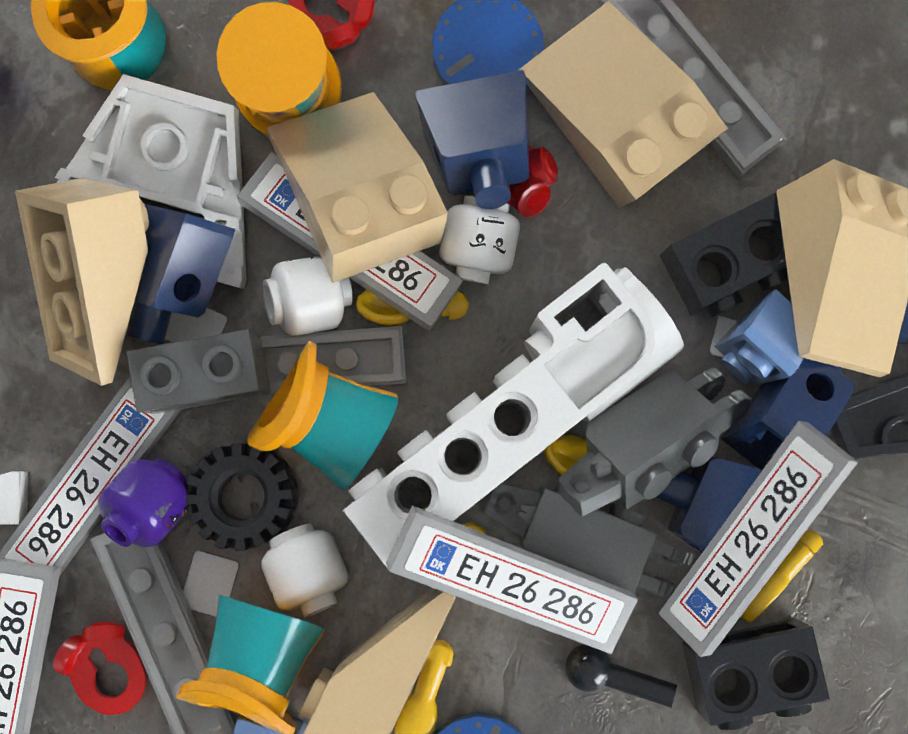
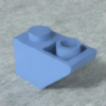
[714,289,804,385]

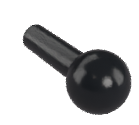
[565,644,677,708]

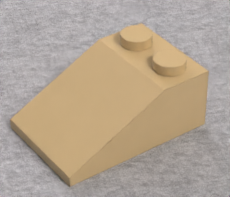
[518,1,728,208]
[267,92,448,283]
[776,159,908,377]
[15,178,149,386]
[299,588,456,734]

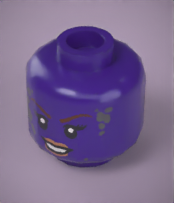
[98,458,189,547]

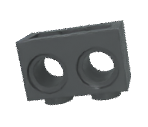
[127,329,271,414]

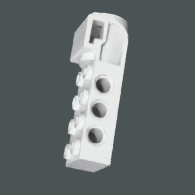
[343,263,684,567]

